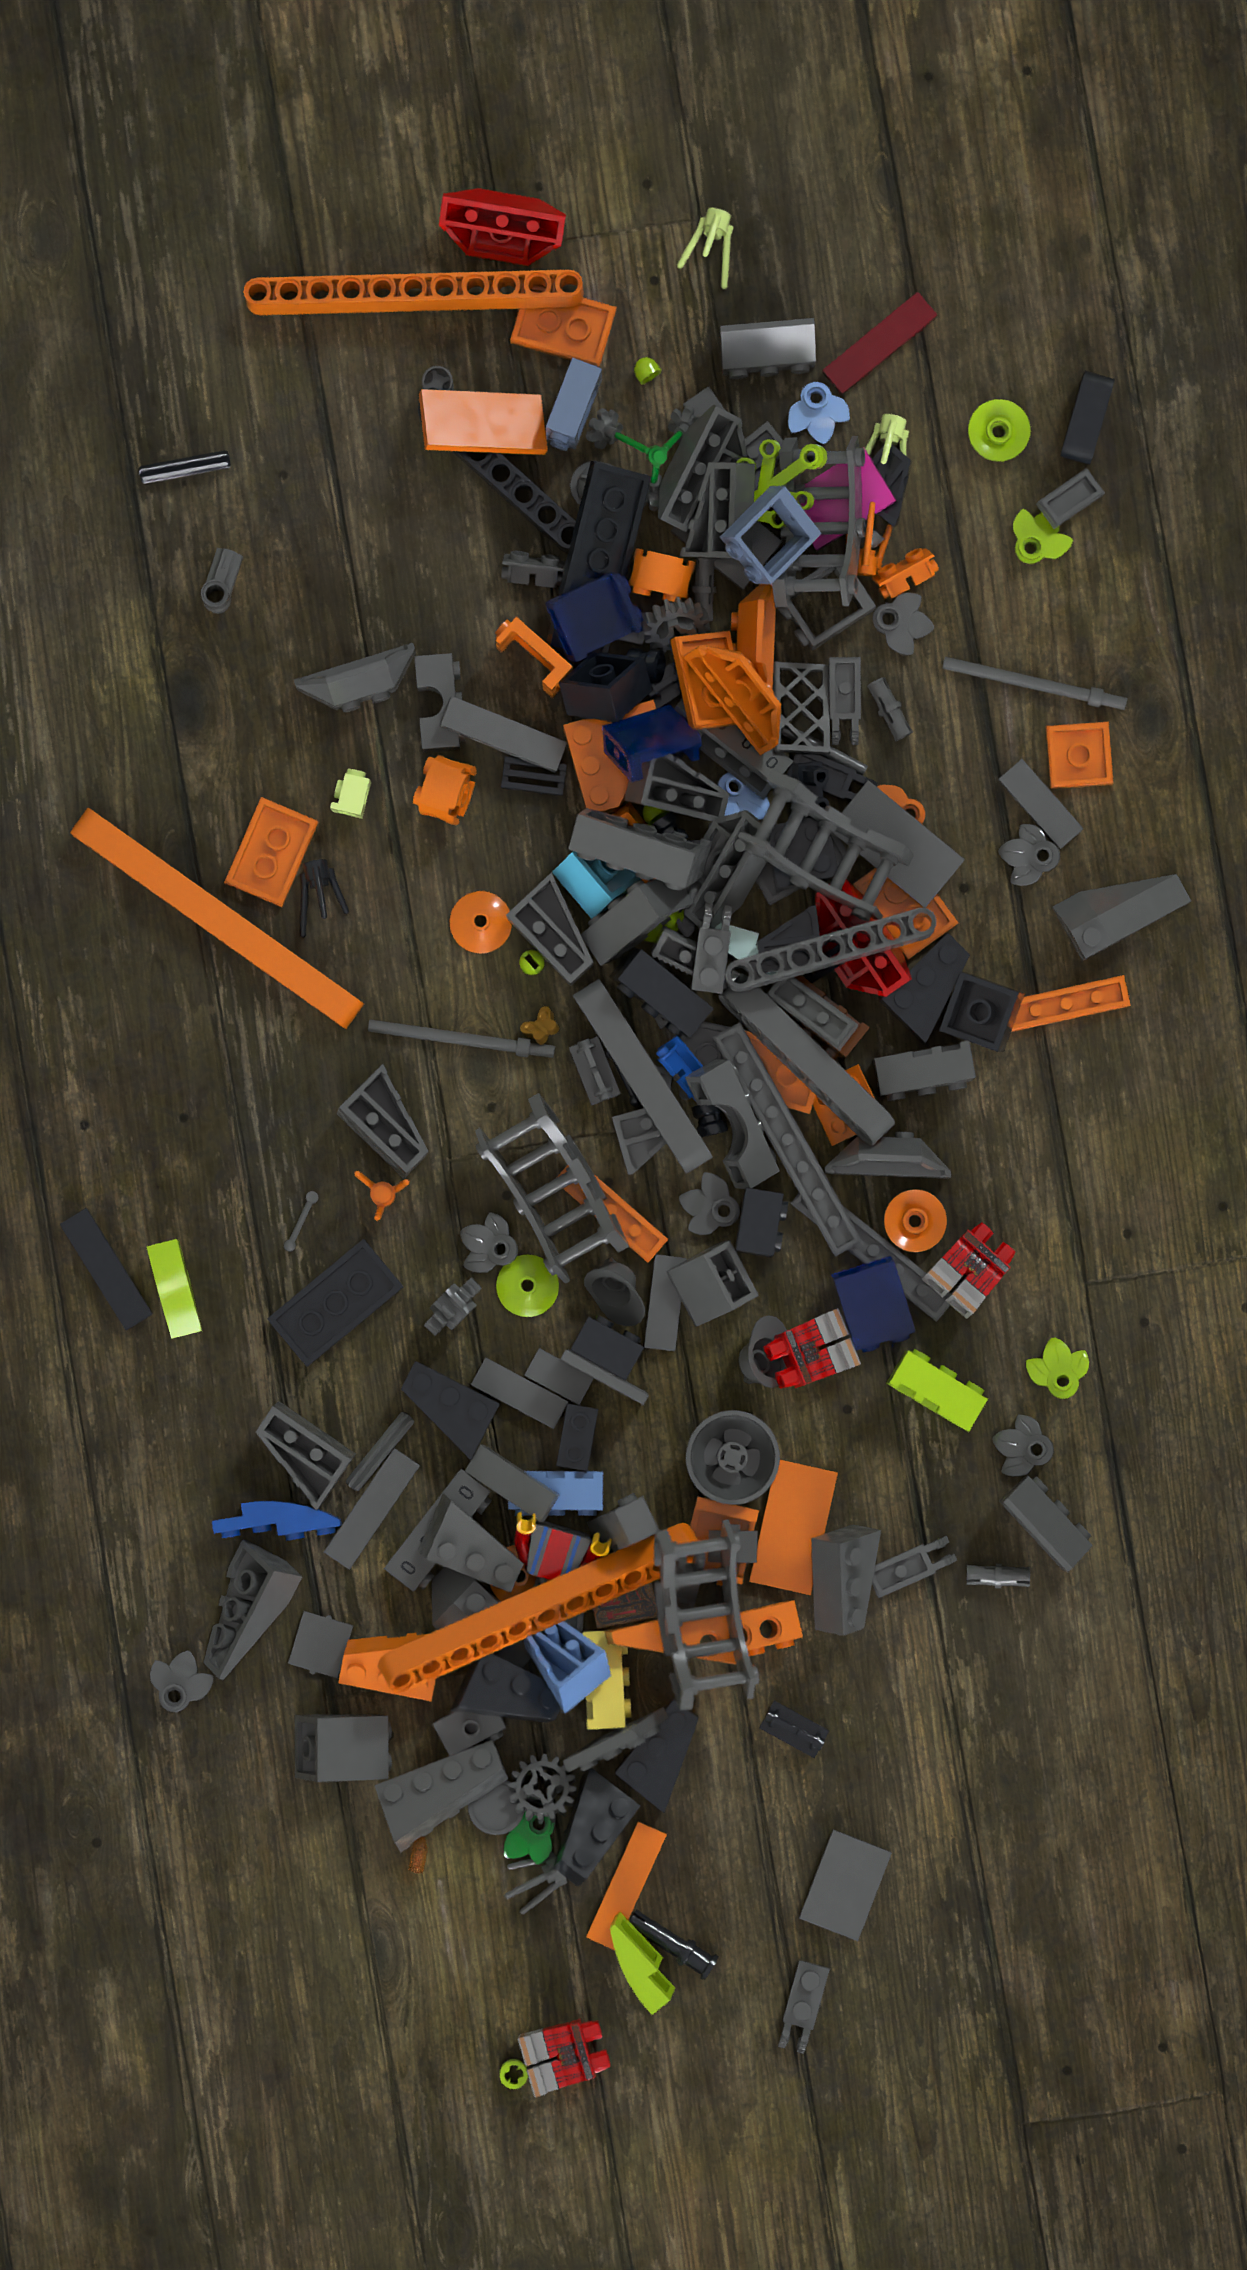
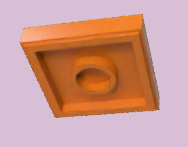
[1046,722,1113,789]

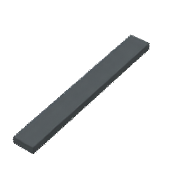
[712,1022,862,1257]

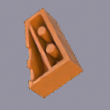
[339,1630,437,1702]

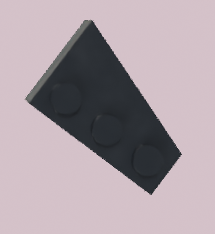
[401,1361,500,1460]

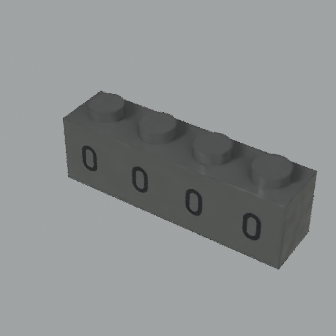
[666,699,794,800]
[384,1468,492,1592]

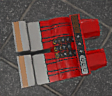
[922,1222,1016,1319]
[763,1308,861,1389]
[518,2019,611,2097]

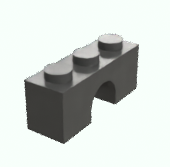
[415,653,466,753]

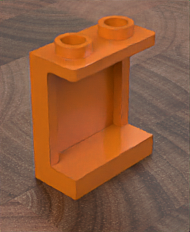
[495,617,573,698]
[690,1496,759,1586]

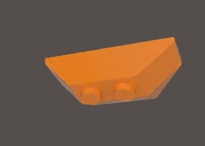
[731,584,776,688]
[683,645,781,755]

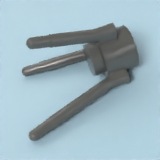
[504,1851,568,1914]

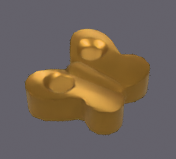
[520,1006,560,1045]

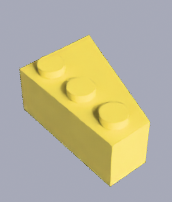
[583,1629,631,1729]

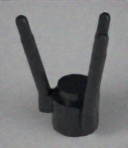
[300,859,349,938]

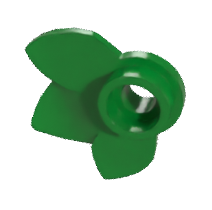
[504,1811,555,1865]

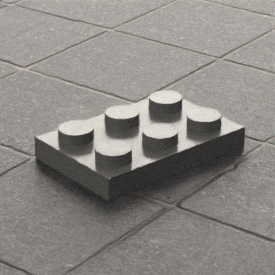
[563,1707,669,1772]

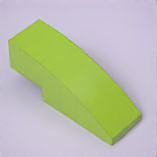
[146,1239,202,1339]
[610,1912,675,2015]

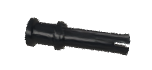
[629,1909,719,1981]

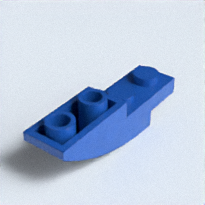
[212,1501,342,1541]

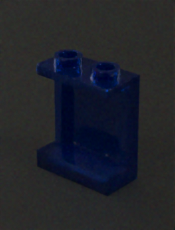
[544,572,643,662]
[602,705,702,782]
[831,1256,916,1352]

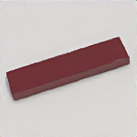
[822,292,938,395]

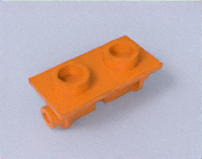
[871,548,939,600]

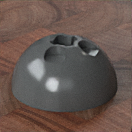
[686,1410,780,1505]

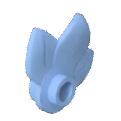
[788,382,850,444]
[717,773,770,820]

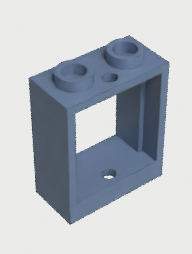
[546,357,602,451]
[720,486,822,584]

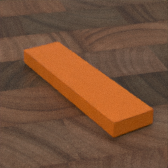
[1011,975,1131,1032]
[556,1165,669,1263]
[586,1821,667,1950]

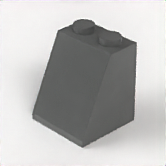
[295,1714,392,1782]

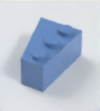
[508,1471,603,1516]
[523,1621,611,1713]

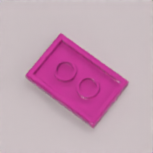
[800,447,897,551]

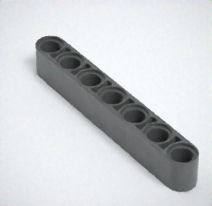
[726,908,937,992]
[718,974,895,1146]
[572,979,713,1174]

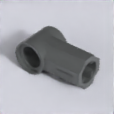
[201,548,243,614]

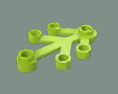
[736,439,827,528]

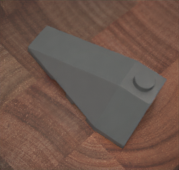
[1052,874,1191,961]
[203,1540,302,1680]

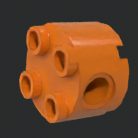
[627,548,696,602]
[413,755,477,825]

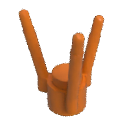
[845,502,893,576]
[354,1171,409,1221]

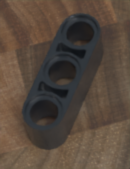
[1060,370,1115,465]

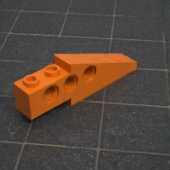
[605,1600,803,1665]

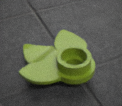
[1013,509,1073,564]
[1026,1338,1089,1399]

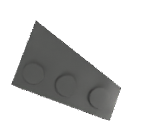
[418,1493,523,1592]
[811,1525,881,1636]

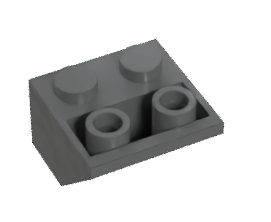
[666,1240,759,1327]

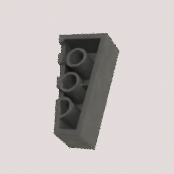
[569,808,712,890]

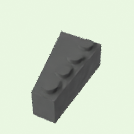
[374,1740,508,1852]

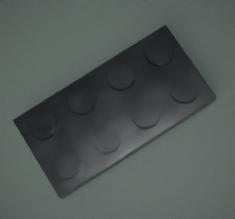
[267,1239,404,1367]

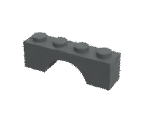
[685,1059,780,1189]

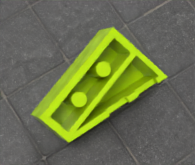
[886,1349,988,1432]

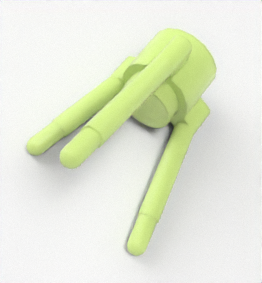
[677,208,734,289]
[865,414,909,464]

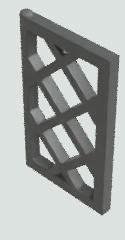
[773,661,830,755]

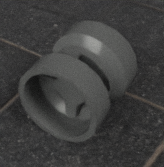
[422,366,454,391]

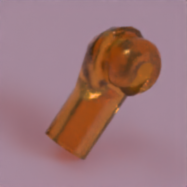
[408,1836,428,1873]

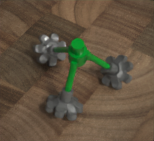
[586,405,701,511]

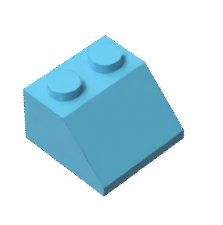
[552,851,641,919]

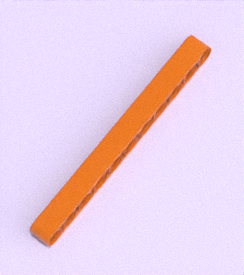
[243,270,584,315]
[70,808,364,1029]
[378,1523,699,1693]

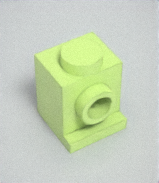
[330,769,371,819]

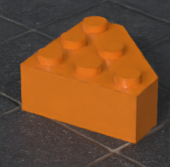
[563,700,662,814]

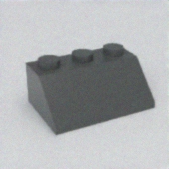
[719,318,816,379]
[999,1475,1093,1572]

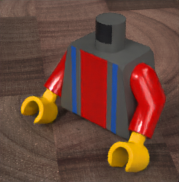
[514,1512,612,1588]

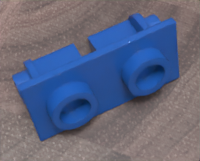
[656,1035,703,1102]

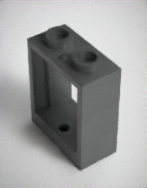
[777,567,876,651]

